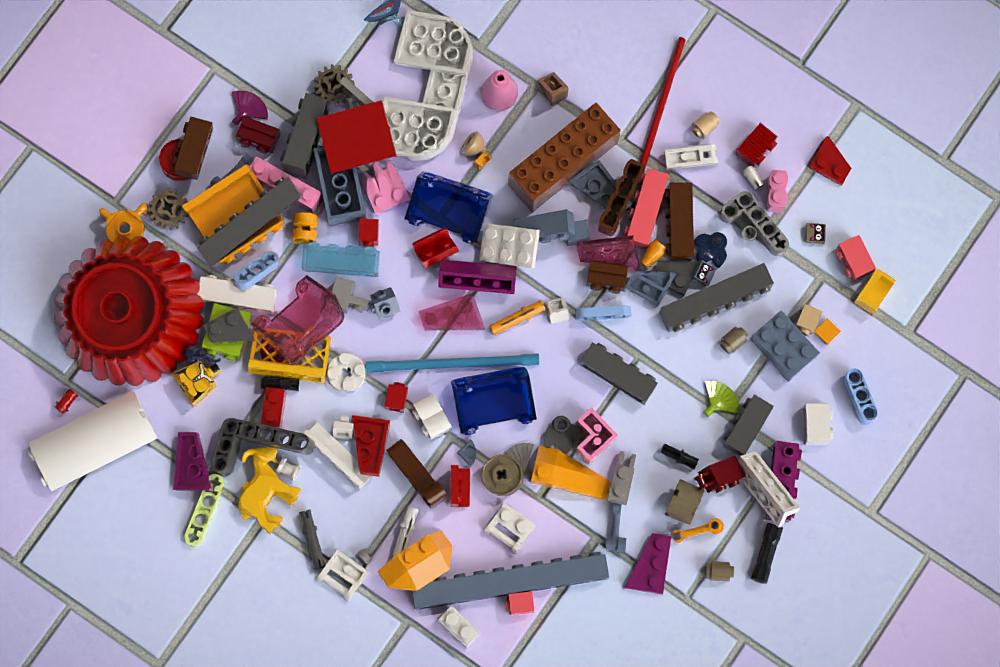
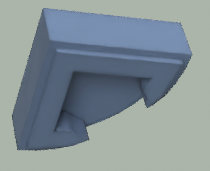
[457,439,476,467]

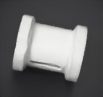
[276,457,301,481]

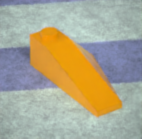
[531,445,610,500]

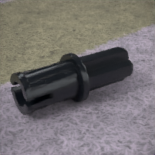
[261,376,299,391]
[660,444,699,470]

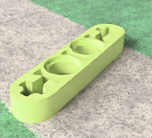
[184,474,225,547]

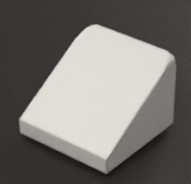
[545,297,569,324]

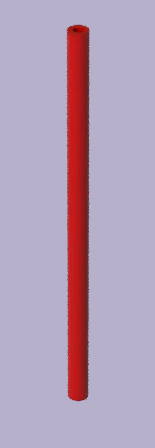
[640,37,686,173]

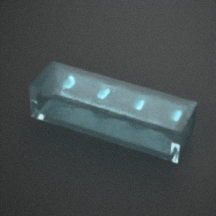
[301,242,380,277]

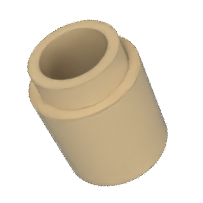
[691,111,720,138]

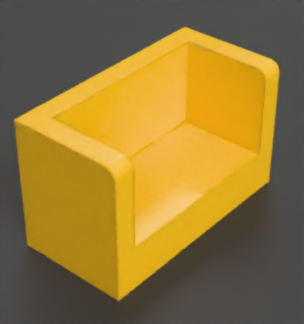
[854,268,896,315]

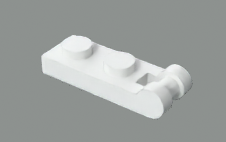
[664,145,719,170]

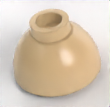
[462,131,487,156]

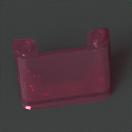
[250,275,345,365]

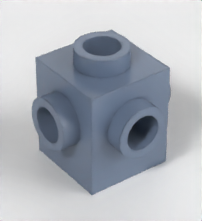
[369,287,401,320]

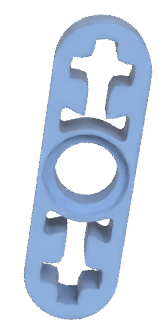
[234,251,279,290]
[576,305,632,321]

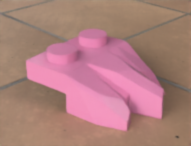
[361,161,410,214]

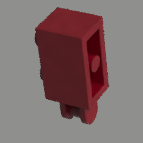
[693,456,745,493]

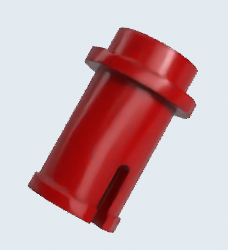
[55,389,78,414]

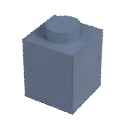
[563,219,591,246]

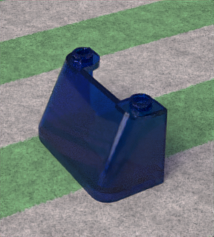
[404,171,493,244]
[451,367,537,435]

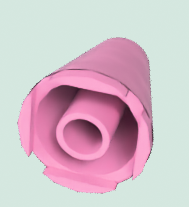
[481,70,518,111]

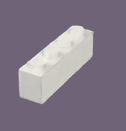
[197,275,278,315]

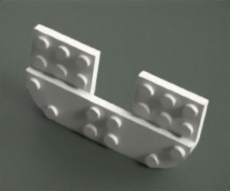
[383,10,473,161]

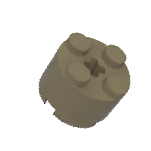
[665,479,705,525]

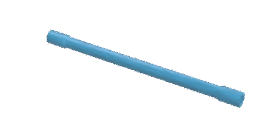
[366,354,539,373]

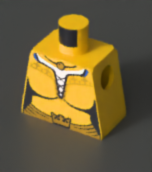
[172,361,222,407]

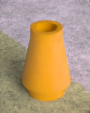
[640,239,666,268]

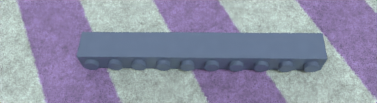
[412,552,609,610]

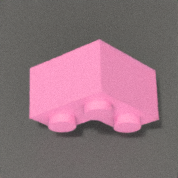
[576,407,618,465]

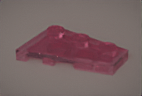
[577,235,640,270]
[418,293,485,331]

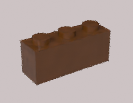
[172,116,213,180]

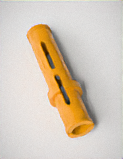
[489,300,546,336]

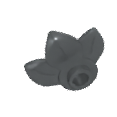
[544,416,582,454]

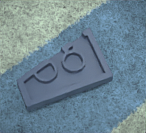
[568,160,633,210]

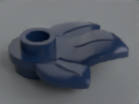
[694,232,727,268]
[182,349,221,363]

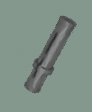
[299,509,326,569]

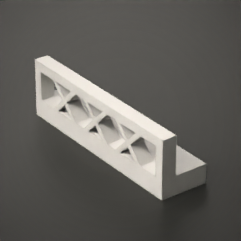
[303,422,373,489]
[738,451,800,527]

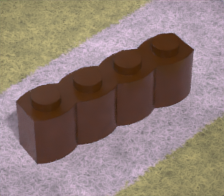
[598,159,644,237]

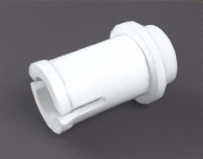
[742,165,765,190]

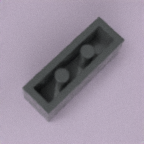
[723,394,774,456]

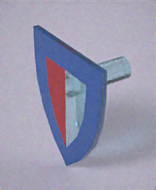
[363,0,403,27]

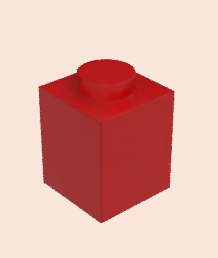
[359,218,379,248]
[384,382,408,413]

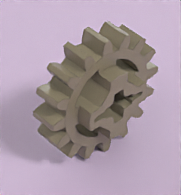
[314,64,355,106]
[148,188,189,230]

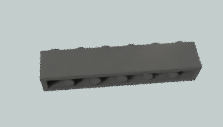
[197,177,303,266]
[659,263,774,332]

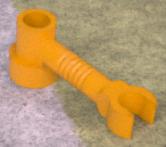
[672,518,724,543]

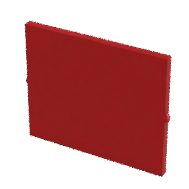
[316,100,397,174]

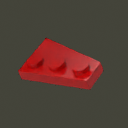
[352,415,390,477]

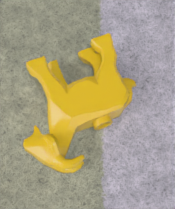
[238,447,302,535]

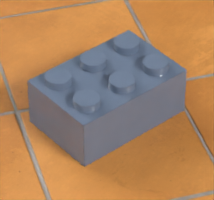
[750,310,820,382]

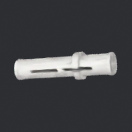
[391,506,419,559]

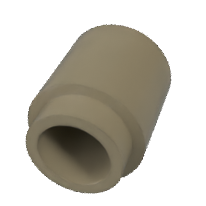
[719,326,748,354]
[706,561,734,581]

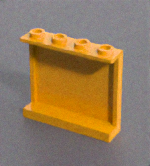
[182,164,285,265]

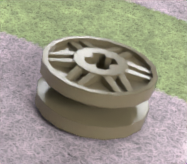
[482,454,524,496]

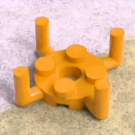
[99,203,149,242]

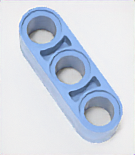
[843,368,878,424]

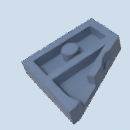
[625,270,677,306]

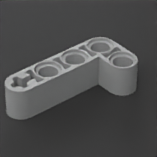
[720,191,789,256]

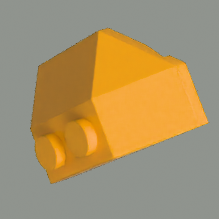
[378,530,453,591]

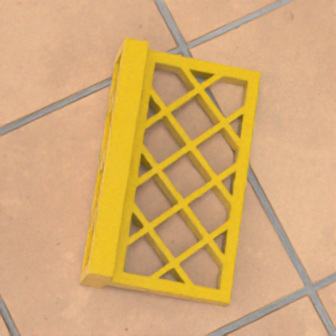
[248,327,331,384]

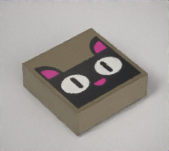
[806,223,826,244]

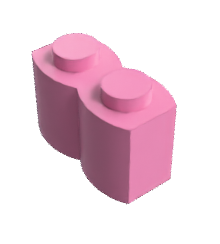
[766,170,788,213]

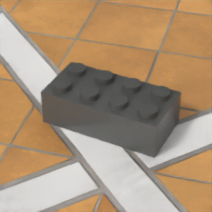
[280,93,329,180]

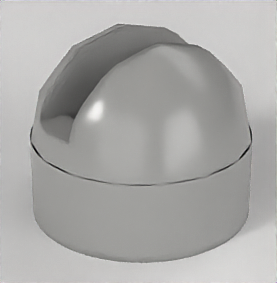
[741,225,757,241]
[355,548,373,566]

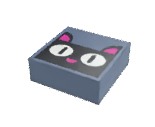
[691,260,717,286]

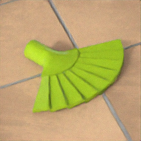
[703,381,740,417]

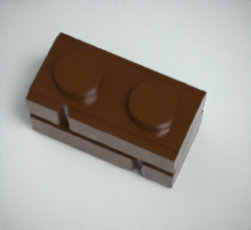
[586,260,628,294]

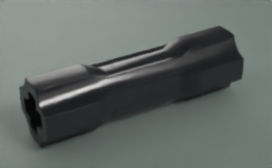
[750,523,783,584]

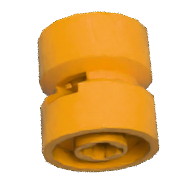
[292,212,318,245]

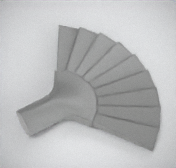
[498,443,534,481]

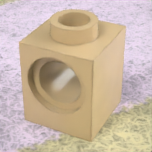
[795,304,823,336]

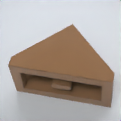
[538,72,569,105]

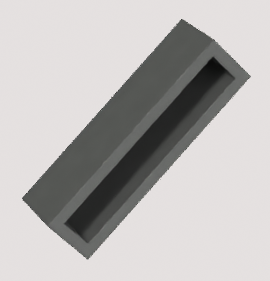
[579,342,658,405]

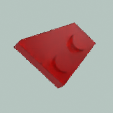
[809,136,852,186]

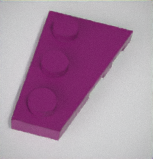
[173,432,212,491]
[624,533,672,595]

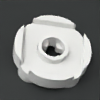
[327,353,366,392]

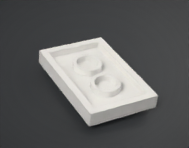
[479,223,540,268]

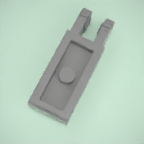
[607,451,636,505]

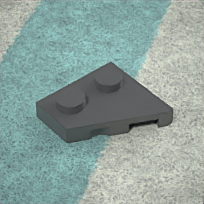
[203,308,255,343]

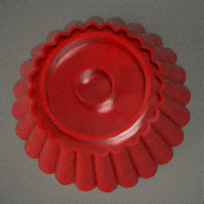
[54,236,204,386]

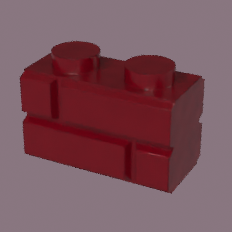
[236,116,281,154]

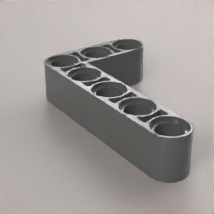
[211,418,315,476]

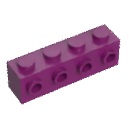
[438,260,517,294]
[765,441,802,523]

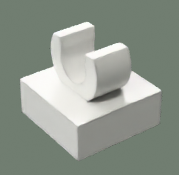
[333,415,354,440]

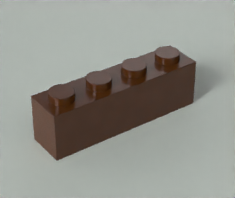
[665,182,694,261]

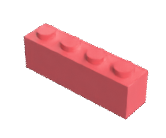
[623,168,669,249]

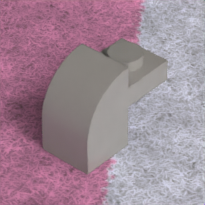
[332,276,369,314]

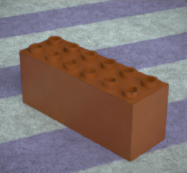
[508,102,621,213]

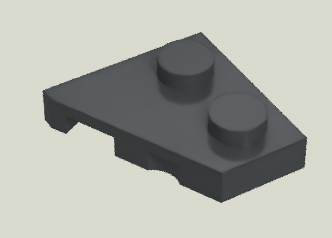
[654,261,698,296]

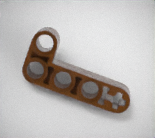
[386,439,447,509]

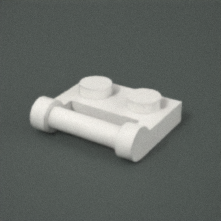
[484,503,536,554]
[317,550,369,601]

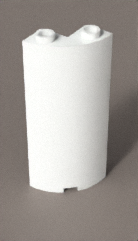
[28,390,157,491]

